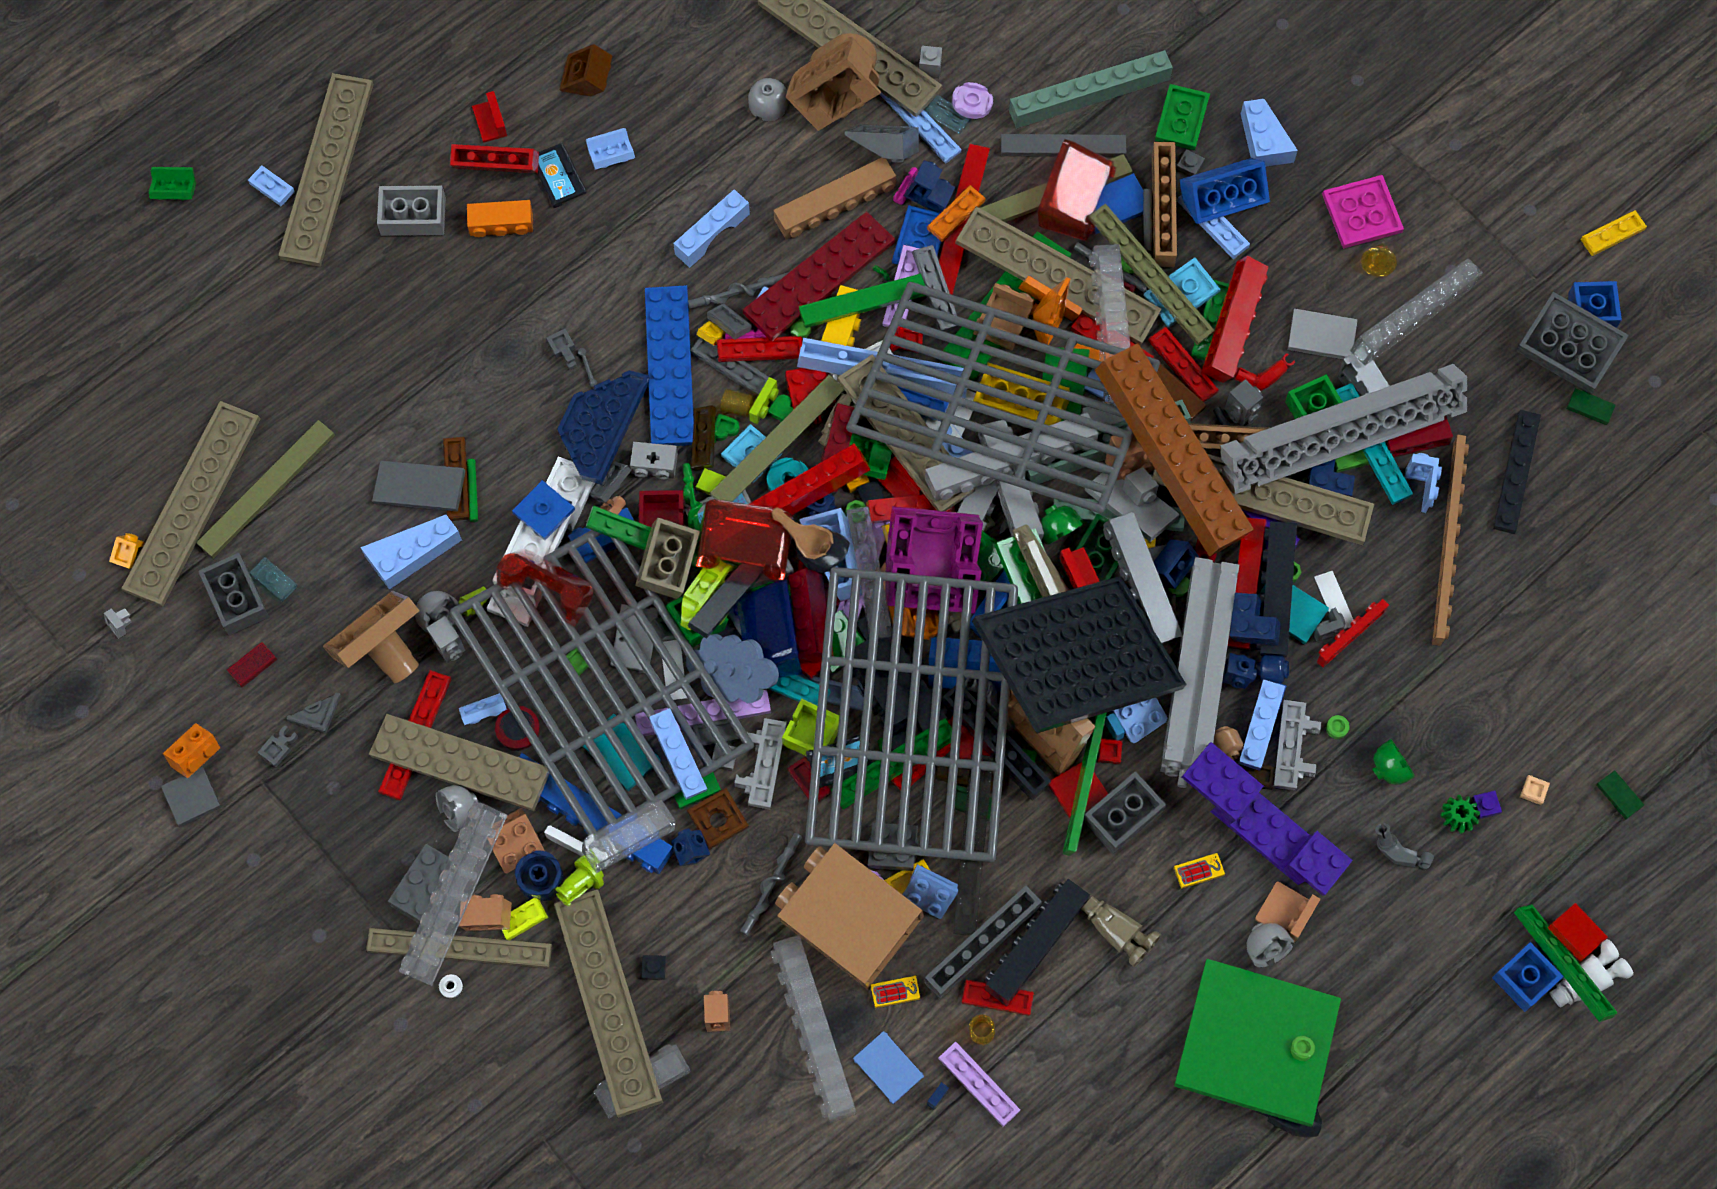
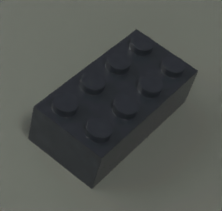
[852,639,909,736]

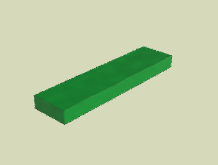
[1191,280,1229,360]

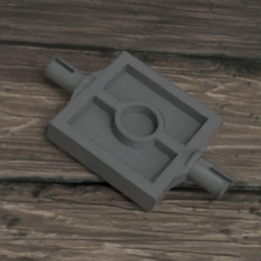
[860,823,932,871]

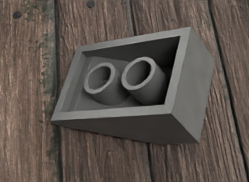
[845,124,919,162]

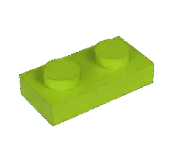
[749,377,779,424]

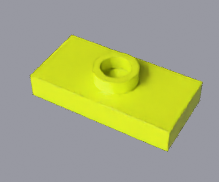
[502,898,548,940]

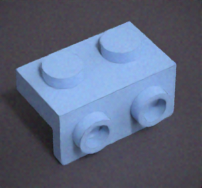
[586,128,635,170]

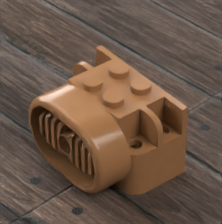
[786,33,881,131]

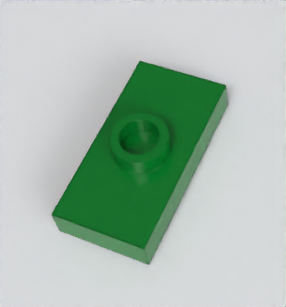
[674,772,721,810]

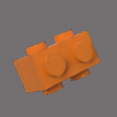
[163,723,220,778]

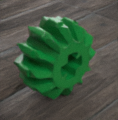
[1440,795,1480,834]

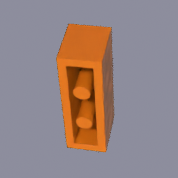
[467,200,533,237]

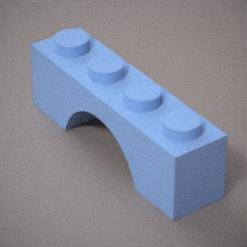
[673,190,750,268]

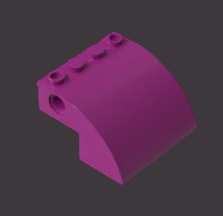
[885,506,983,614]

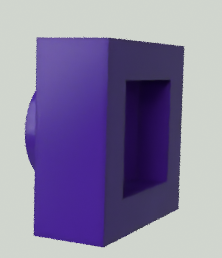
[1472,791,1502,819]

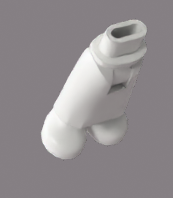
[1550,939,1633,1008]

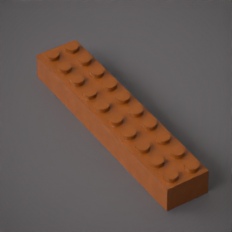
[1095,343,1254,557]

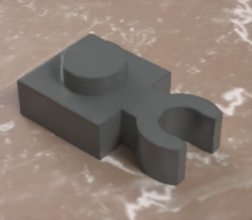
[258,726,298,767]

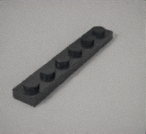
[1493,410,1541,534]

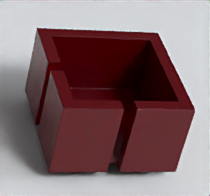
[639,490,685,527]

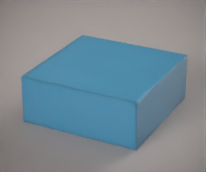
[1105,713,1125,740]

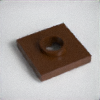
[687,788,749,850]

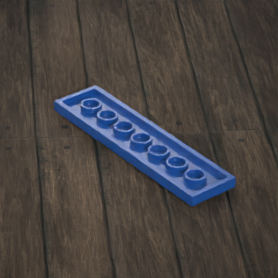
[645,285,694,446]

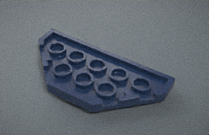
[557,370,650,485]

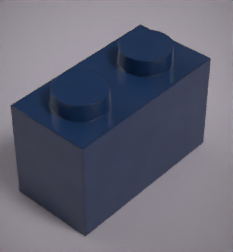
[1154,539,1199,589]

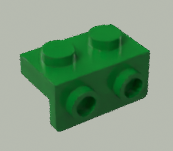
[149,167,196,200]

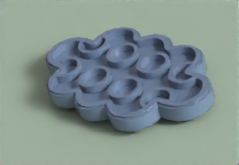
[686,634,779,703]

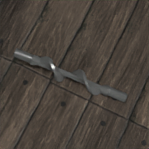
[688,272,789,309]
[740,833,802,936]

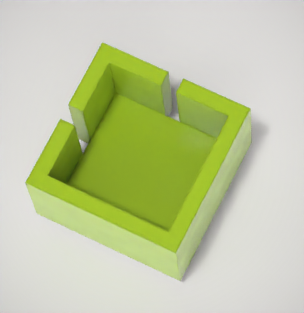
[782,699,839,756]

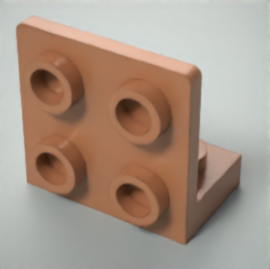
[481,808,545,873]
[1255,882,1320,943]

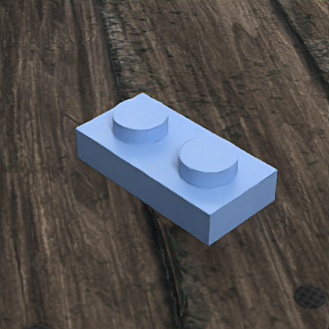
[248,165,295,206]
[459,693,507,725]

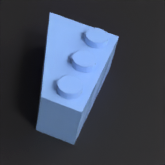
[1241,99,1298,167]

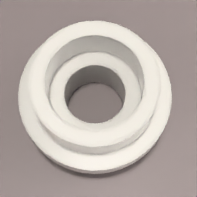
[439,975,463,998]

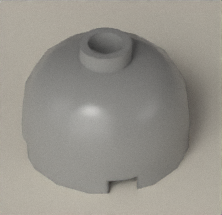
[748,78,789,121]
[415,591,459,634]
[436,785,478,832]
[1246,923,1294,967]

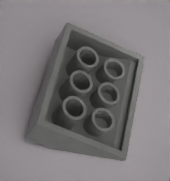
[1517,292,1629,395]

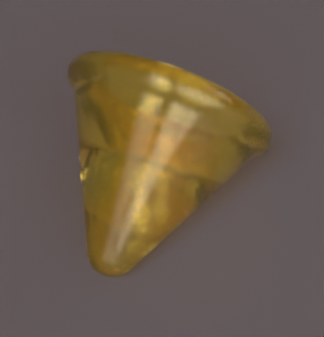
[1361,243,1397,277]

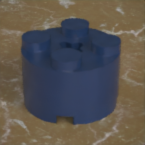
[515,850,564,902]

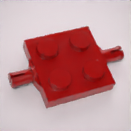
[785,368,836,424]

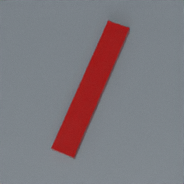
[1228,518,1267,650]
[378,670,452,800]

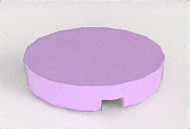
[952,82,993,119]

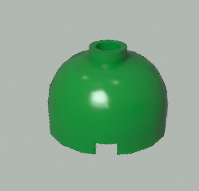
[1040,504,1084,545]
[1372,739,1415,785]

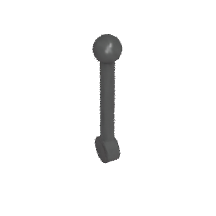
[578,348,597,387]

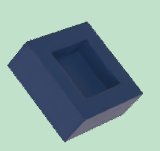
[927,1082,949,1110]

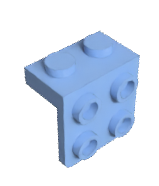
[1404,453,1442,513]
[1110,698,1167,743]

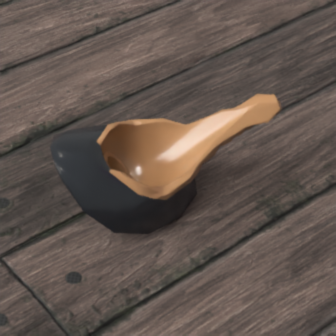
[772,507,850,573]

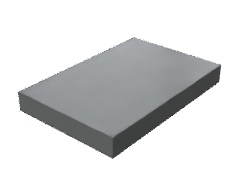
[1287,309,1358,359]

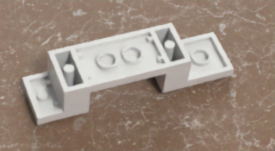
[487,456,595,627]

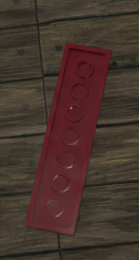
[743,211,895,342]

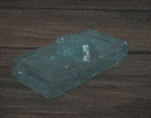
[250,557,298,602]

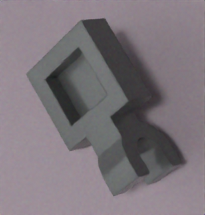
[546,329,577,370]

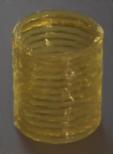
[720,388,753,418]
[969,1014,995,1045]

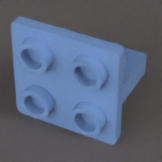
[902,864,958,919]

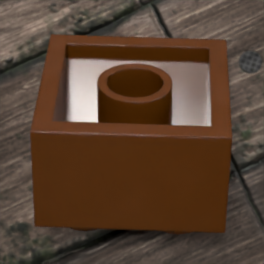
[559,44,612,96]

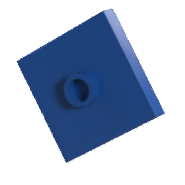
[512,480,575,540]

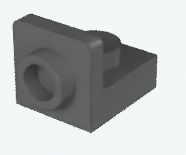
[1314,607,1345,642]

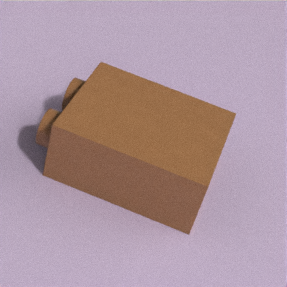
[775,843,924,990]

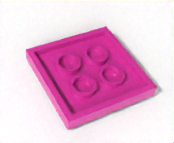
[1322,175,1404,249]

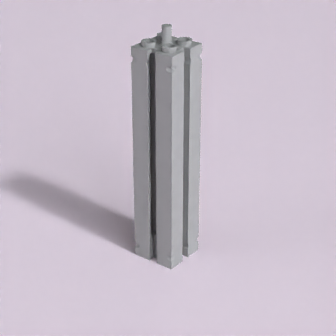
[1160,557,1240,788]

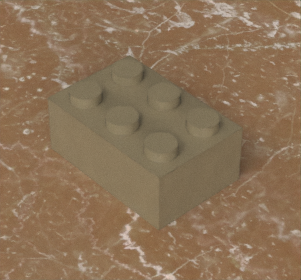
[635,518,700,599]

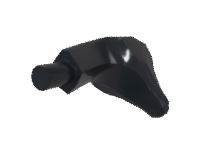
[1255,1108,1322,1138]

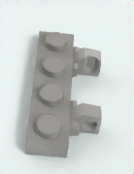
[1273,700,1321,791]
[734,718,786,810]

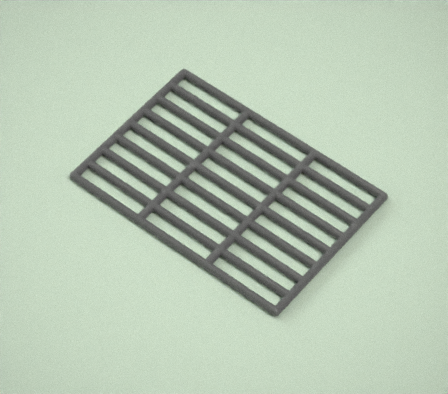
[846,282,1160,514]
[450,530,754,842]
[805,567,1018,862]

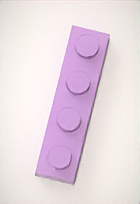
[883,245,919,327]
[939,1042,1020,1127]

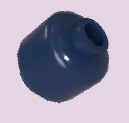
[1256,655,1289,684]

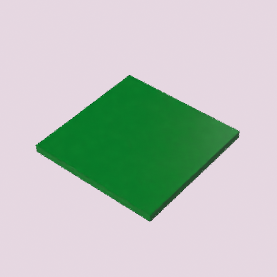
[1174,959,1341,1127]

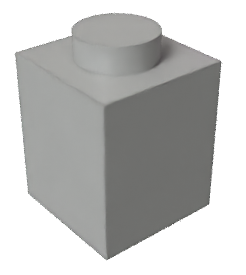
[919,46,942,78]
[1122,467,1159,507]

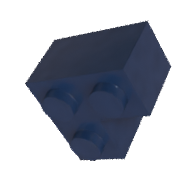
[903,160,955,213]
[1307,459,1355,497]
[1230,593,1281,646]

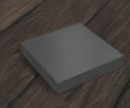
[161,766,221,827]

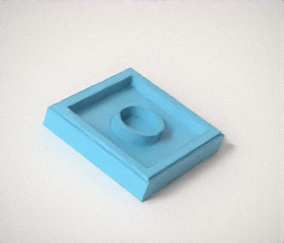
[721,424,782,483]

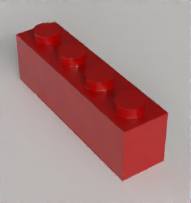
[450,144,539,173]

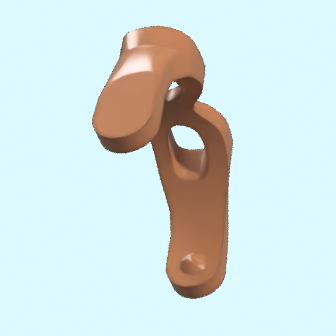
[600,496,626,515]

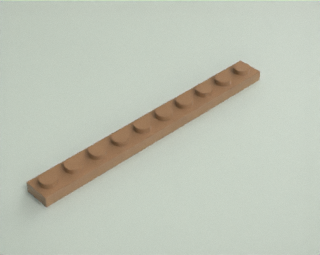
[1432,435,1469,646]

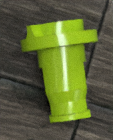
[555,854,604,906]

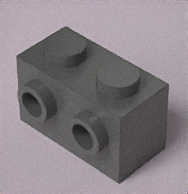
[1225,379,1263,426]

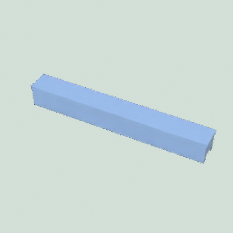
[797,338,967,398]

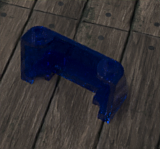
[734,579,802,678]

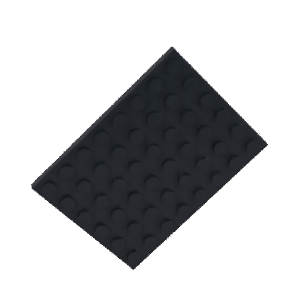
[972,576,1186,734]

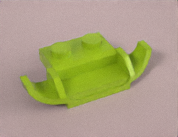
[681,561,733,630]

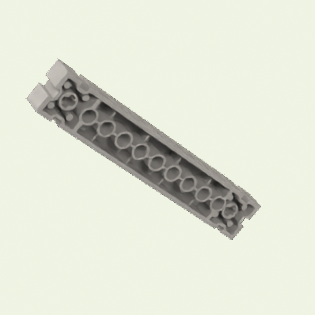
[1220,364,1467,494]

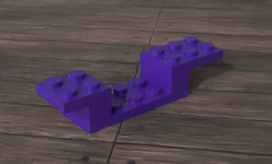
[1181,742,1353,896]

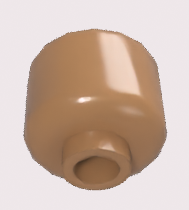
[1213,726,1244,761]

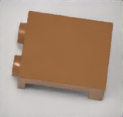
[973,283,1034,351]

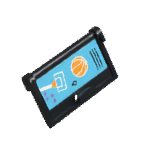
[538,143,587,208]
[806,735,873,788]

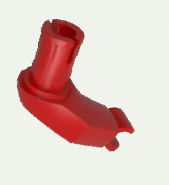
[1234,354,1295,391]

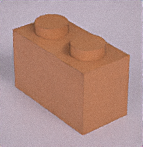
[458,894,512,931]
[704,991,730,1032]

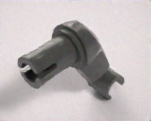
[965,678,1016,731]
[1375,823,1434,869]

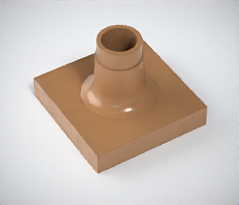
[323,591,420,683]
[1008,689,1095,776]

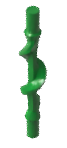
[682,463,706,554]

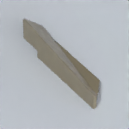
[1012,524,1070,598]

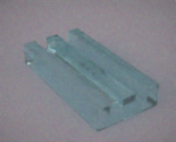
[926,95,971,134]

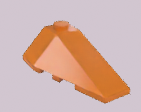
[1030,277,1070,345]

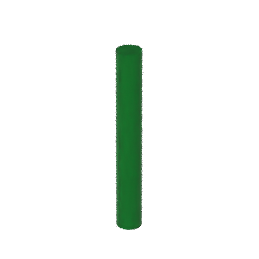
[467,459,478,522]

